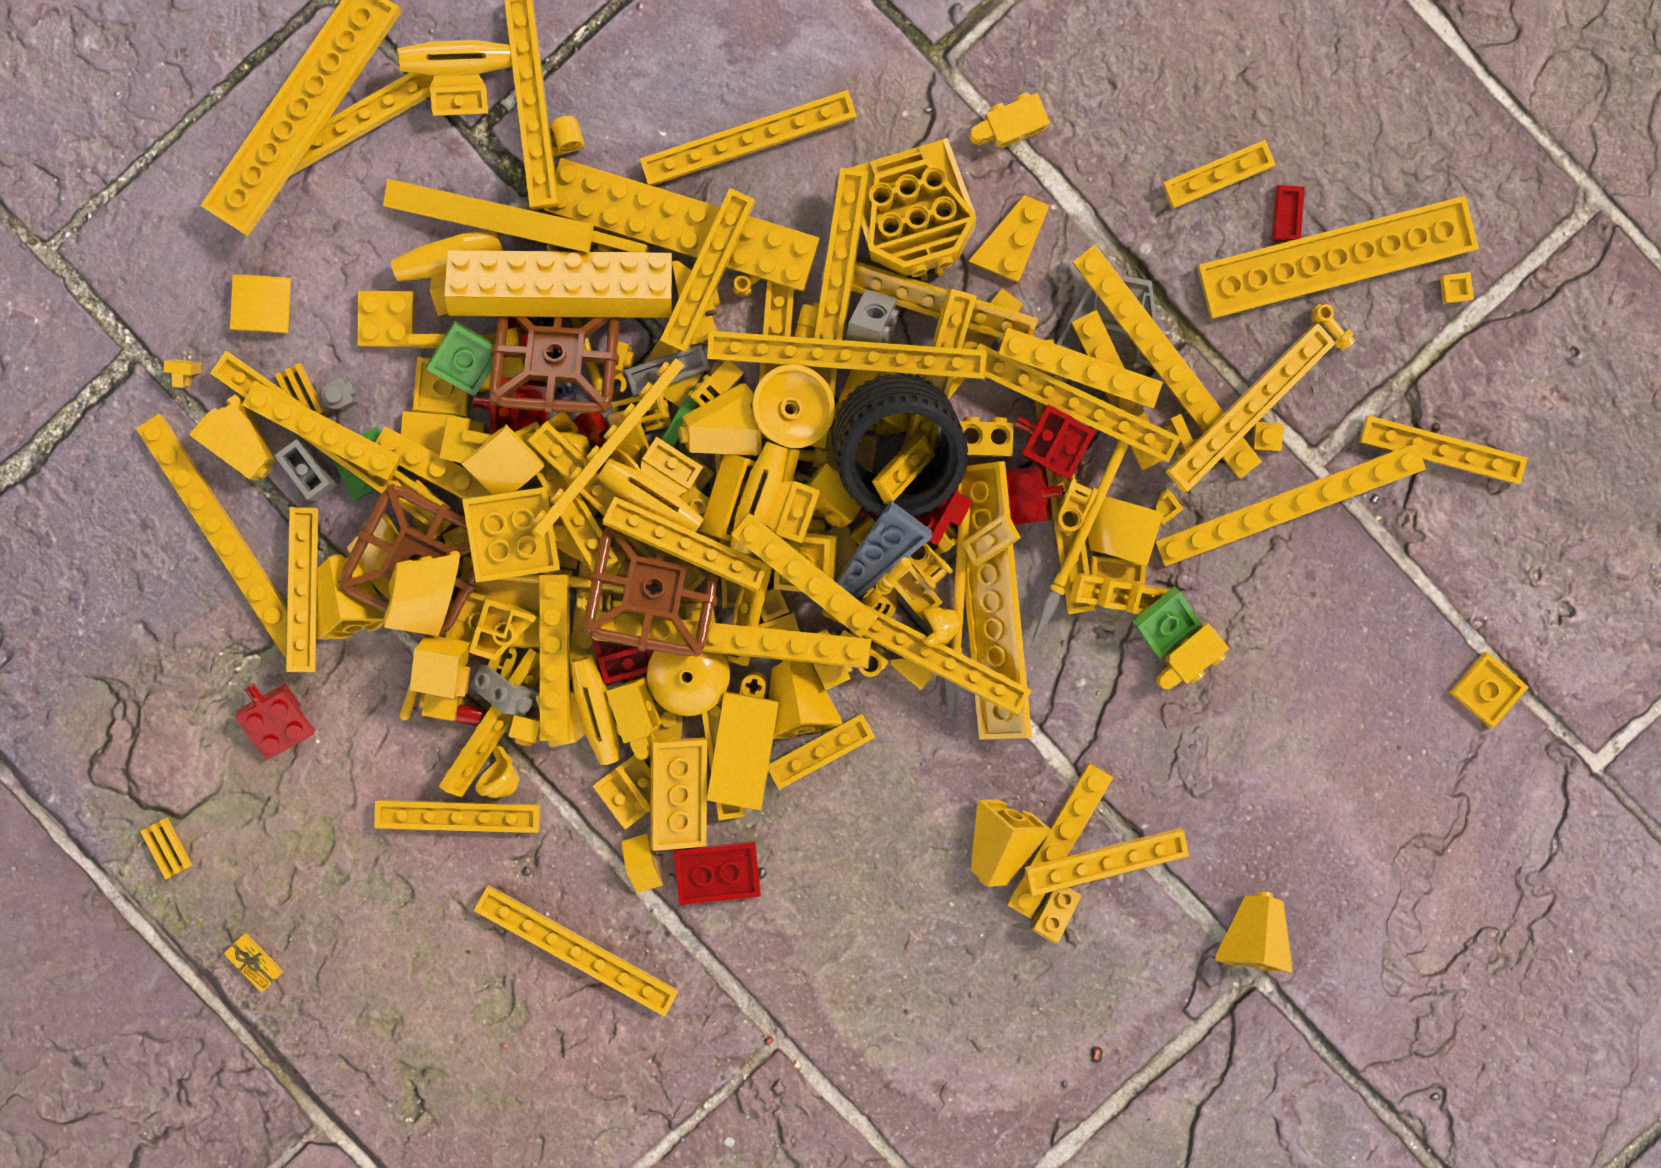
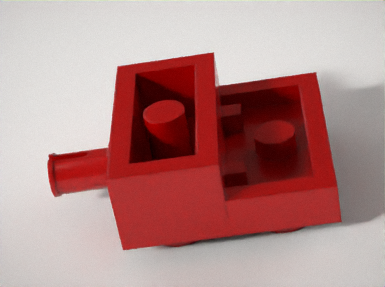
[473,377,549,435]
[1014,404,1096,480]
[1006,466,1065,525]
[913,475,973,545]
[591,615,653,684]
[235,683,315,761]

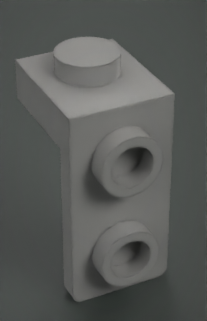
[470,664,538,716]

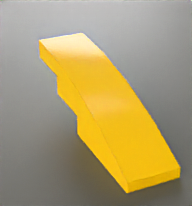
[849,516,943,620]
[1069,573,1182,615]

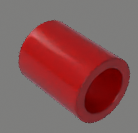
[456,704,485,727]

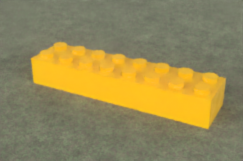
[444,250,672,318]

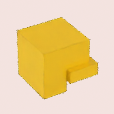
[439,415,491,463]
[410,634,470,699]

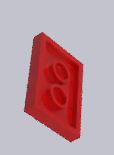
[673,841,761,905]

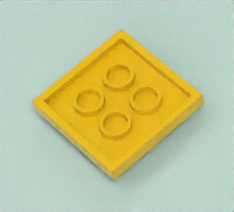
[462,487,560,583]

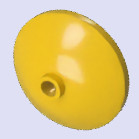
[752,365,835,449]
[647,651,730,716]

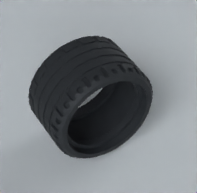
[831,373,968,516]

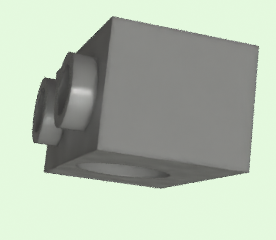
[846,289,899,343]
[274,439,339,501]

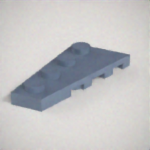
[835,501,932,599]

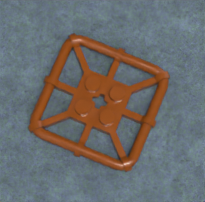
[489,316,620,414]
[338,484,477,637]
[583,525,719,657]

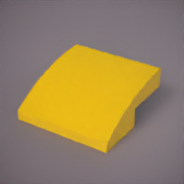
[230,275,291,334]
[462,425,545,495]
[592,755,651,830]

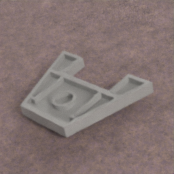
[1056,275,1157,366]

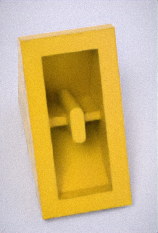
[890,657,935,690]
[621,833,664,893]

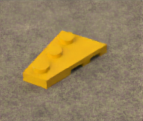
[968,195,1050,283]

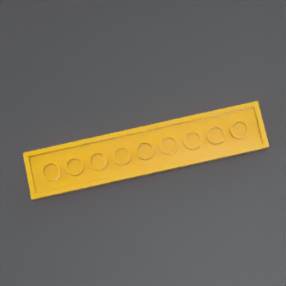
[200,0,403,237]
[544,158,821,292]
[1197,196,1479,319]
[957,461,1032,740]

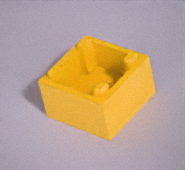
[774,532,839,592]

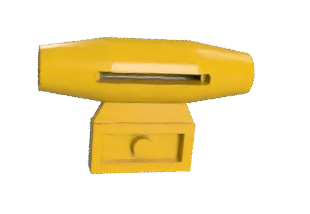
[397,40,512,116]
[391,230,504,316]
[597,437,704,532]
[730,442,821,555]
[535,654,621,765]

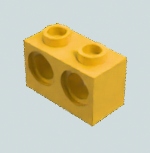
[959,417,1014,458]

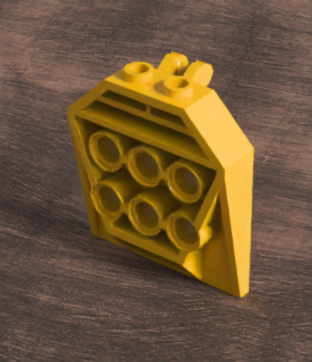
[847,138,976,282]

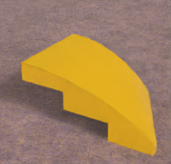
[1088,496,1164,566]
[347,513,422,601]
[383,551,460,636]
[446,591,537,661]

